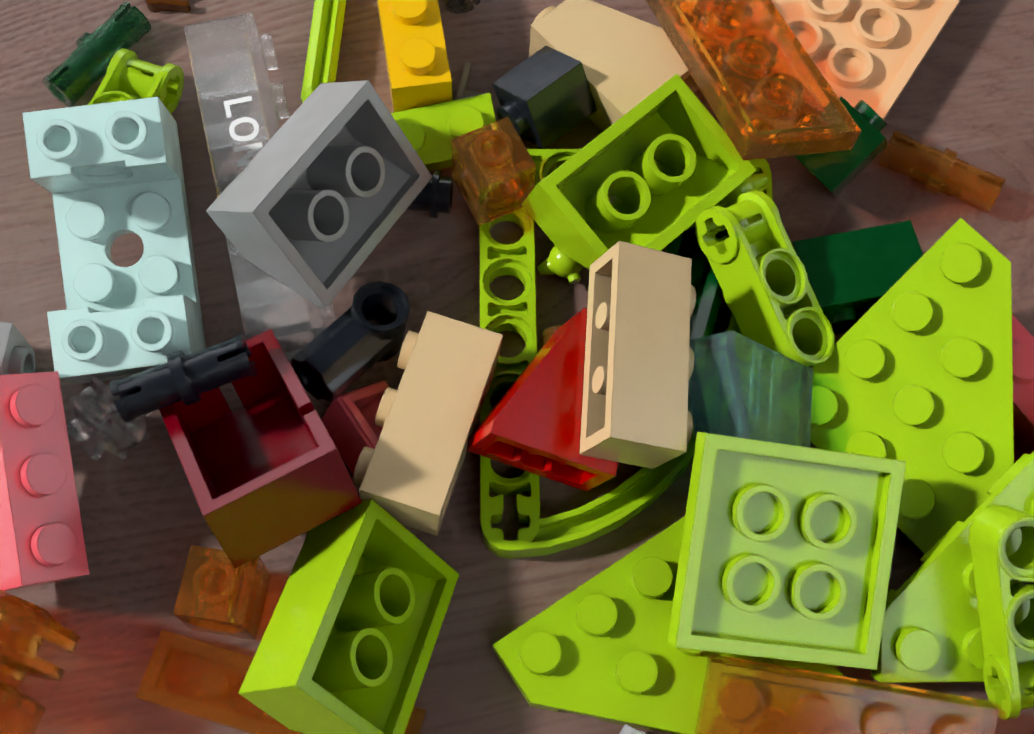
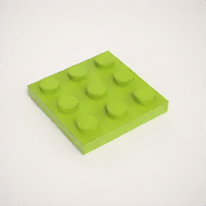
[667,431,906,670]

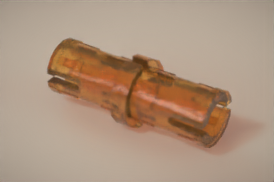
[878,130,1006,213]

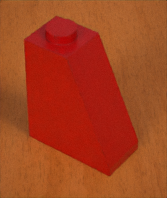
[466,308,618,491]

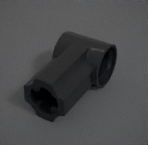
[291,281,410,403]

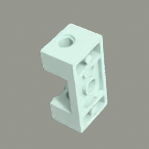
[22,97,206,384]

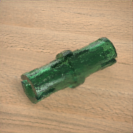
[43,1,152,107]

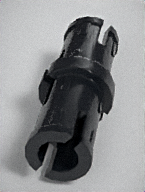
[110,334,257,423]

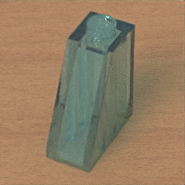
[688,331,813,447]

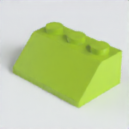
[521,74,757,270]
[238,499,459,734]

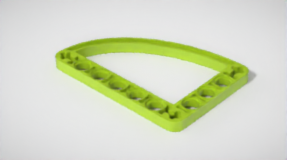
[479,149,773,559]

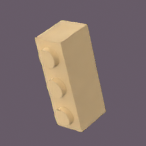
[579,241,696,469]
[352,311,503,536]

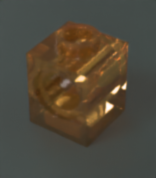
[451,117,536,226]
[173,545,271,640]

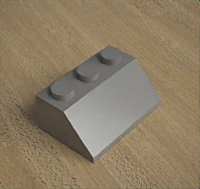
[206,80,432,308]

